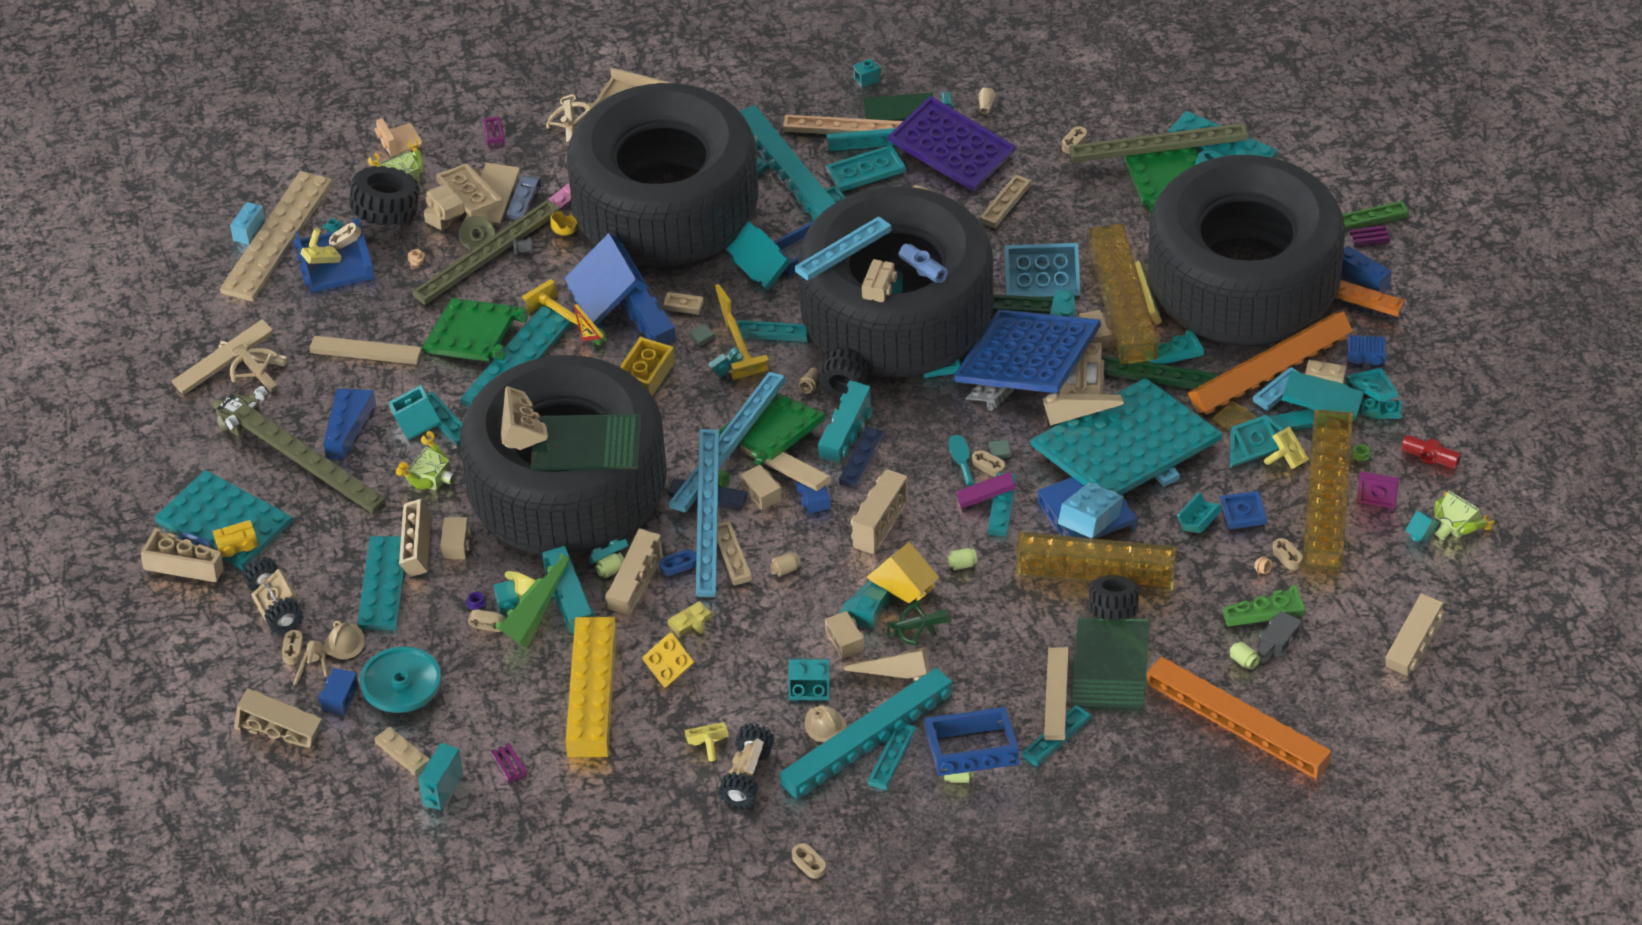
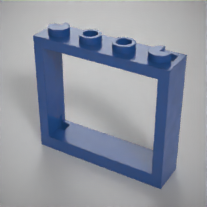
[925,707,1020,776]

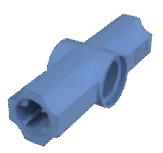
[899,244,948,283]

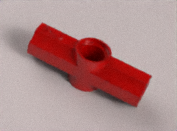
[1401,435,1462,469]

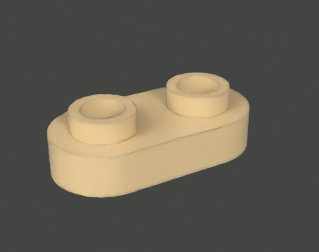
[792,844,826,878]

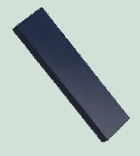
[668,478,747,510]

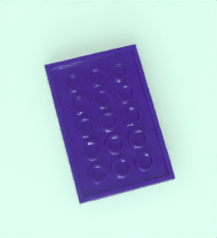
[888,96,1016,192]

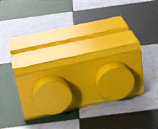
[212,520,258,557]

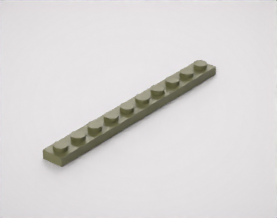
[1069,123,1248,163]
[412,199,560,305]
[231,403,385,514]

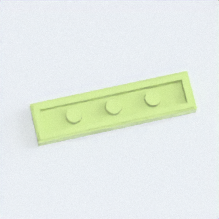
[1133,261,1162,325]

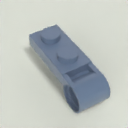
[506,175,541,220]

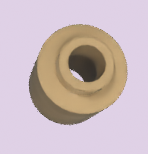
[770,552,801,577]

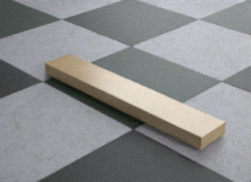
[172,319,274,395]
[309,336,422,365]
[741,446,831,491]
[1044,647,1069,740]

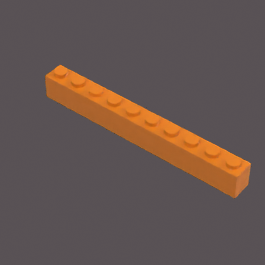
[1188,311,1353,414]
[1147,657,1332,779]

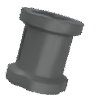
[513,237,533,255]

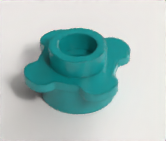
[322,218,344,233]

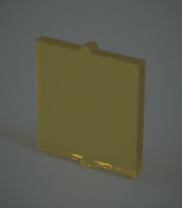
[1211,401,1257,433]

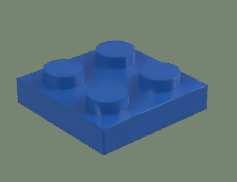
[1220,491,1267,530]

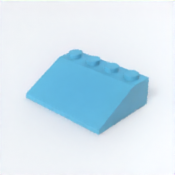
[1004,243,1080,298]

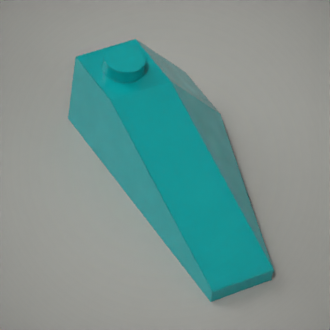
[839,580,892,630]

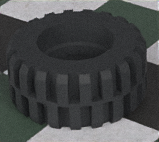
[349,166,420,226]

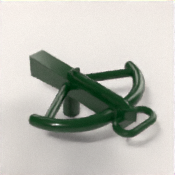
[887,600,952,645]

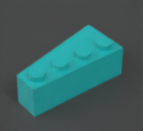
[818,380,873,464]
[542,546,595,633]

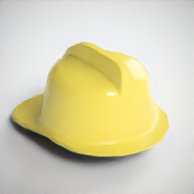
[505,571,536,599]

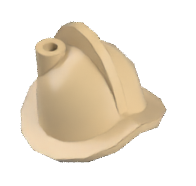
[324,621,364,660]
[804,705,847,742]

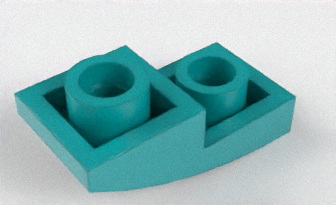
[1361,398,1404,419]

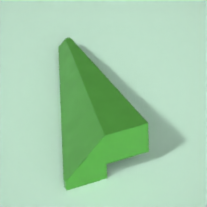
[495,553,570,649]

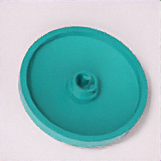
[360,646,441,713]

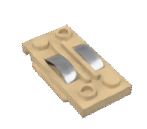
[1060,343,1104,394]

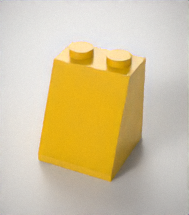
[867,542,940,603]

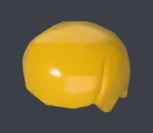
[550,211,579,236]

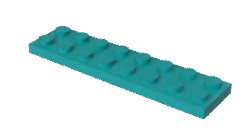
[460,305,573,407]

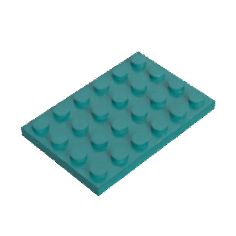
[154,470,293,570]

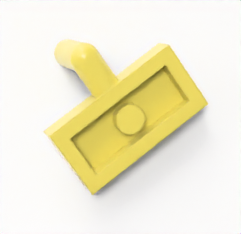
[301,228,342,264]
[1264,426,1309,469]
[668,601,712,637]
[685,722,729,761]

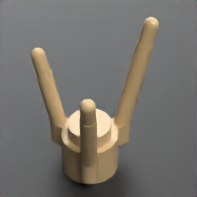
[293,641,328,686]

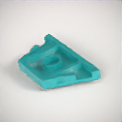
[1229,415,1284,468]

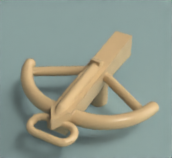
[546,94,592,144]
[230,343,278,393]

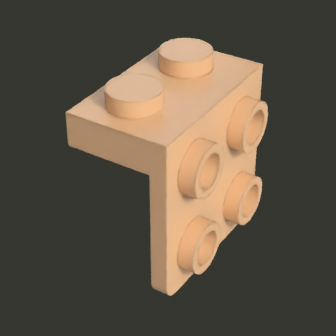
[375,118,423,157]

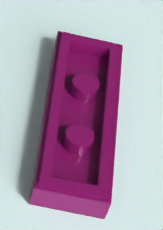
[956,472,1016,509]

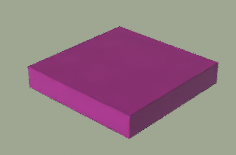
[1357,471,1399,509]

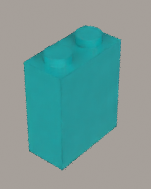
[418,743,463,810]

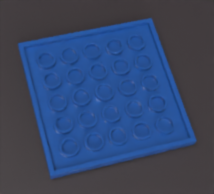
[954,309,1101,393]

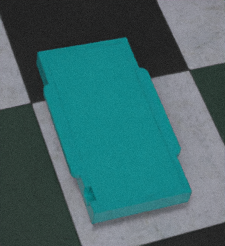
[727,221,791,290]
[1281,370,1364,422]

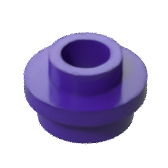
[466,592,486,610]

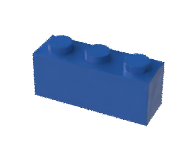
[1342,246,1392,293]

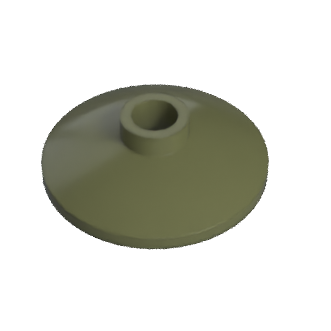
[459,216,495,251]

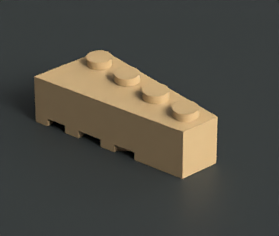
[141,528,224,582]

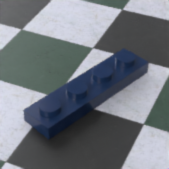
[839,426,884,489]

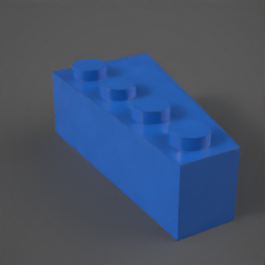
[619,282,676,345]
[323,388,377,460]

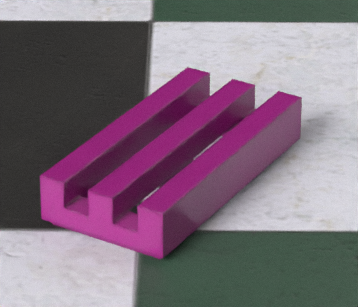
[482,116,505,147]
[1350,225,1390,247]
[491,743,527,783]

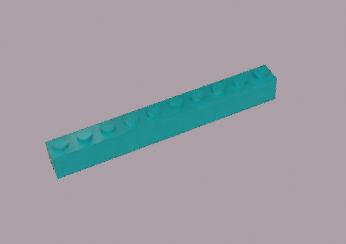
[739,105,835,221]
[780,667,952,800]

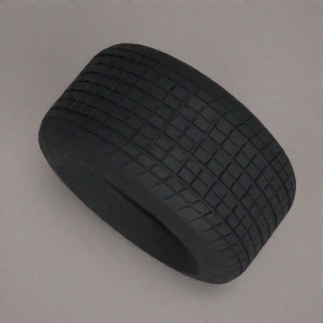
[567,83,759,267]
[1148,155,1345,345]
[798,186,994,377]
[460,355,667,556]

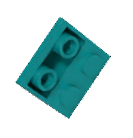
[388,385,441,441]
[789,658,830,700]

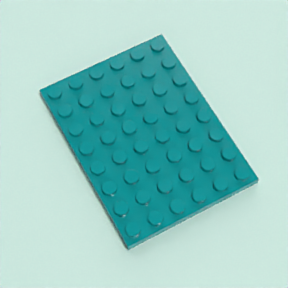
[1031,378,1223,495]

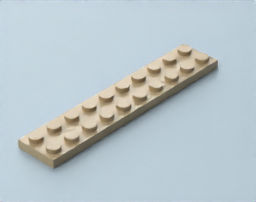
[220,171,333,302]

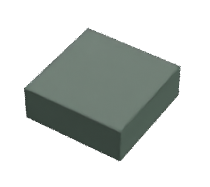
[689,324,715,346]
[989,439,1011,459]

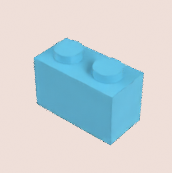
[230,202,266,245]

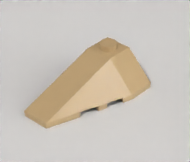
[501,386,548,450]
[1043,393,1124,426]
[844,647,929,681]

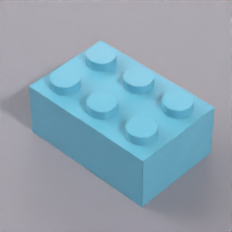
[1058,482,1123,538]

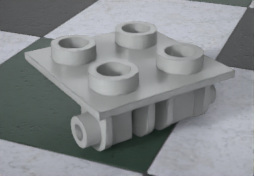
[966,385,1014,411]

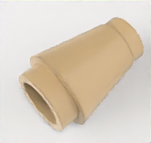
[978,88,996,115]
[798,368,819,393]

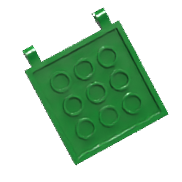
[1124,147,1198,213]
[422,298,528,362]
[719,392,826,466]

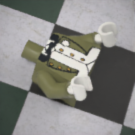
[213,386,268,436]

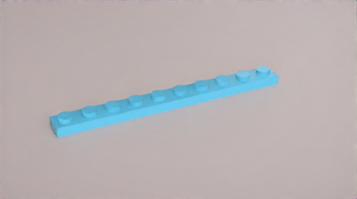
[669,372,786,512]
[695,429,719,597]

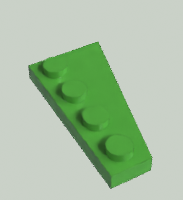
[1223,585,1306,626]

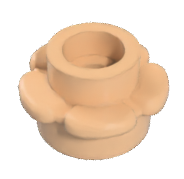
[408,249,425,266]
[1255,556,1272,575]

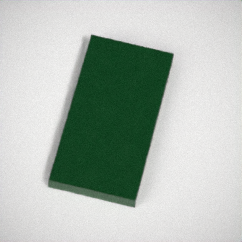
[863,92,933,121]

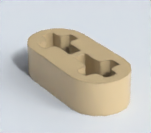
[1062,126,1087,154]
[329,223,361,250]
[972,450,1005,477]
[1273,538,1303,570]
[468,610,506,632]
[282,630,304,665]

